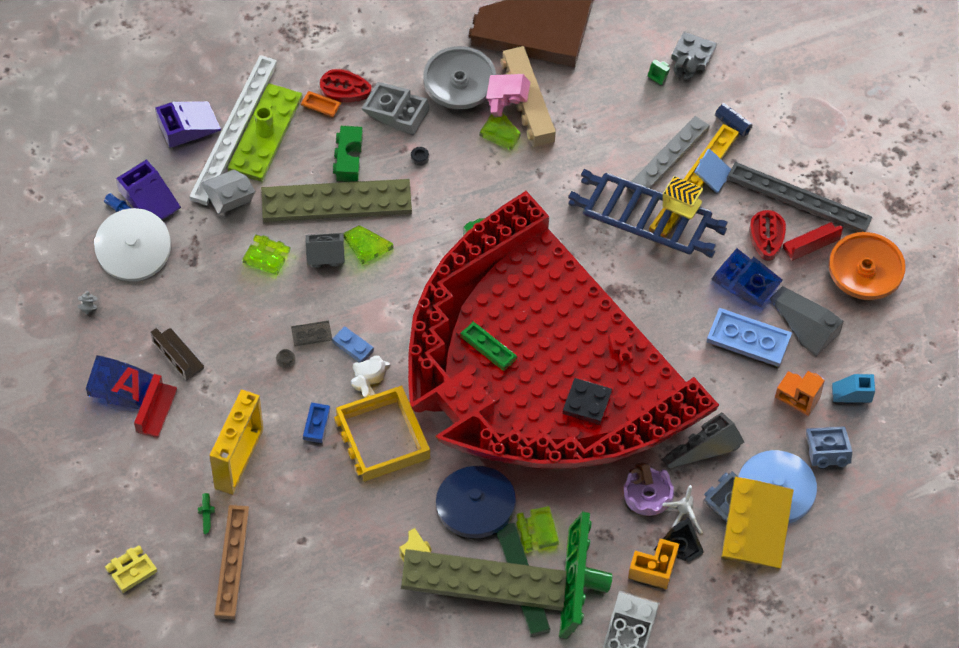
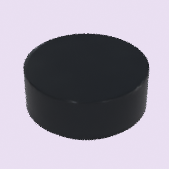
[411,147,429,166]

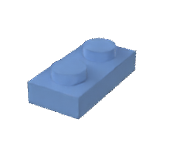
[332,326,374,363]

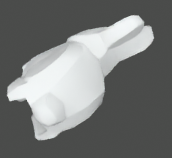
[351,356,391,398]

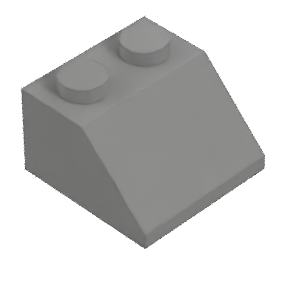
[201,170,255,214]

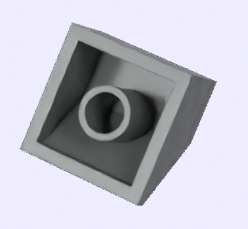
[306,233,345,267]

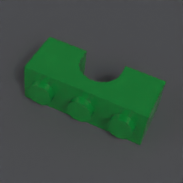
[333,126,363,182]

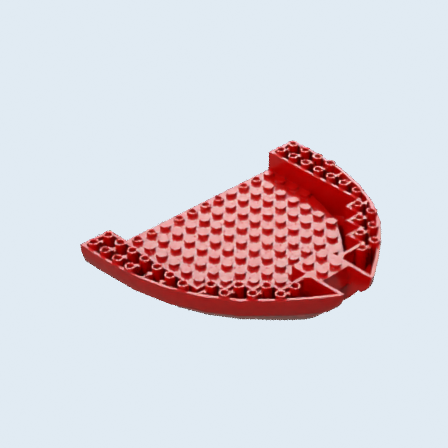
[408,191,719,469]

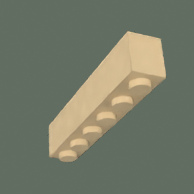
[500,46,556,147]

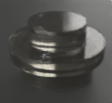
[276,349,295,368]

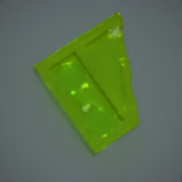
[343,225,394,264]

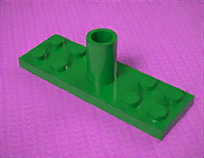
[559,511,612,639]

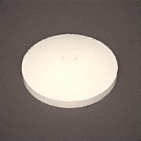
[94,208,171,282]

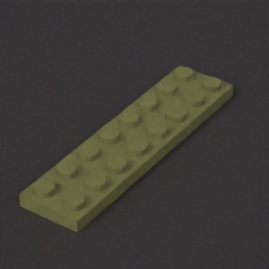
[261,179,412,222]
[401,549,566,611]

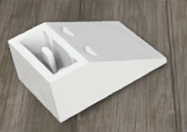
[603,591,660,648]

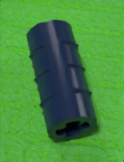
[715,103,753,137]

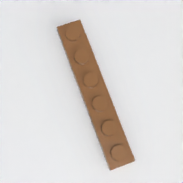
[214,505,249,620]

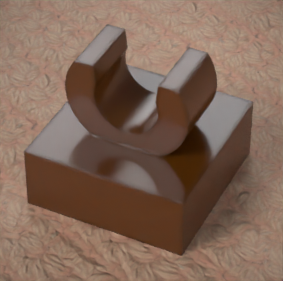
[629,462,653,485]

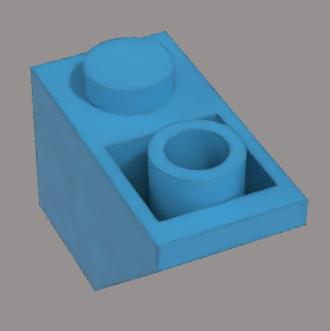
[832,374,875,403]

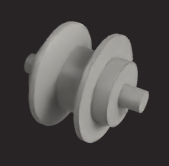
[78,291,97,314]

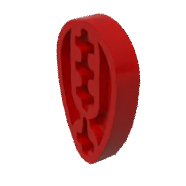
[320,69,372,103]
[749,210,786,261]

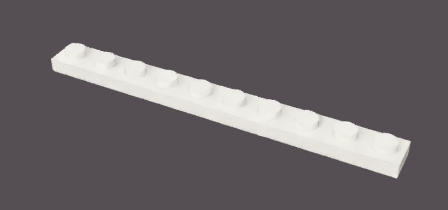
[190,55,277,206]

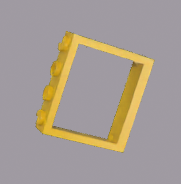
[334,385,430,482]
[209,389,264,495]

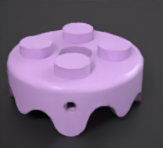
[624,467,674,516]

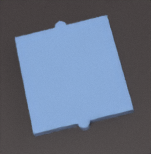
[694,149,731,193]

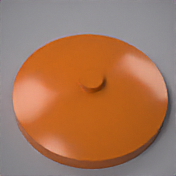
[829,232,906,300]

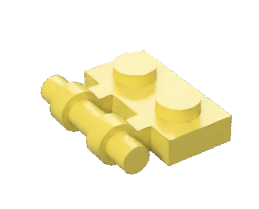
[104,545,157,593]

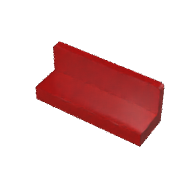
[783,222,843,261]
[134,374,177,438]

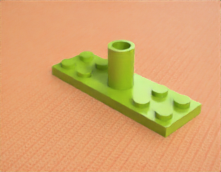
[228,83,303,182]

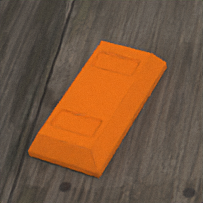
[301,91,341,118]

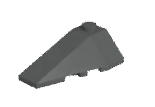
[770,286,844,357]
[662,412,745,468]

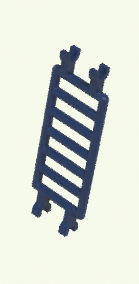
[568,169,728,258]

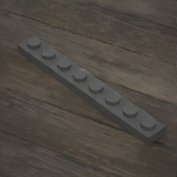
[727,162,872,232]

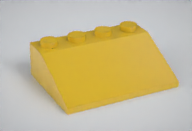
[721,477,794,569]

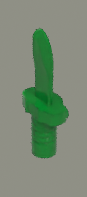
[197,493,215,534]

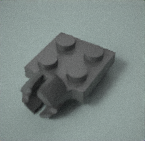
[671,32,717,80]

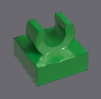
[647,59,670,85]

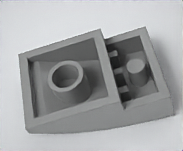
[362,82,430,135]

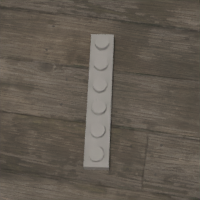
[627,116,709,199]

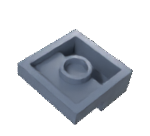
[806,426,852,468]
[704,471,738,522]

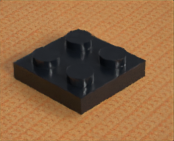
[562,378,612,425]

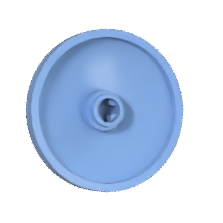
[739,450,817,523]

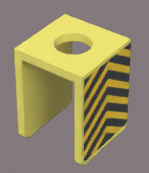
[662,176,703,219]

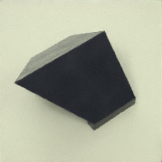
[654,518,704,562]

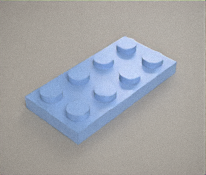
[706,308,792,367]

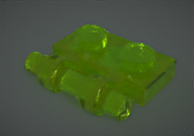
[243,234,291,275]
[516,506,559,552]

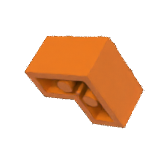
[775,371,825,416]

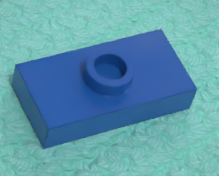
[303,402,330,443]

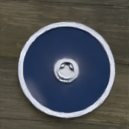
[436,466,516,538]

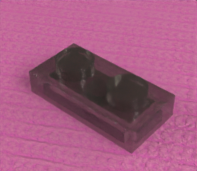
[291,320,332,347]

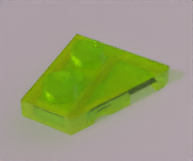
[479,112,520,150]

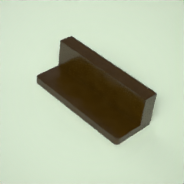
[150,328,204,381]

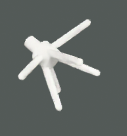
[662,486,703,534]

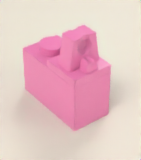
[486,74,530,117]

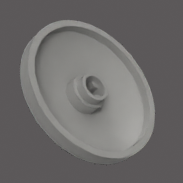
[423,46,496,109]

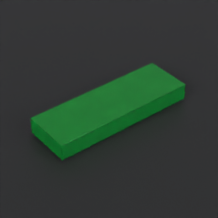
[460,321,517,371]

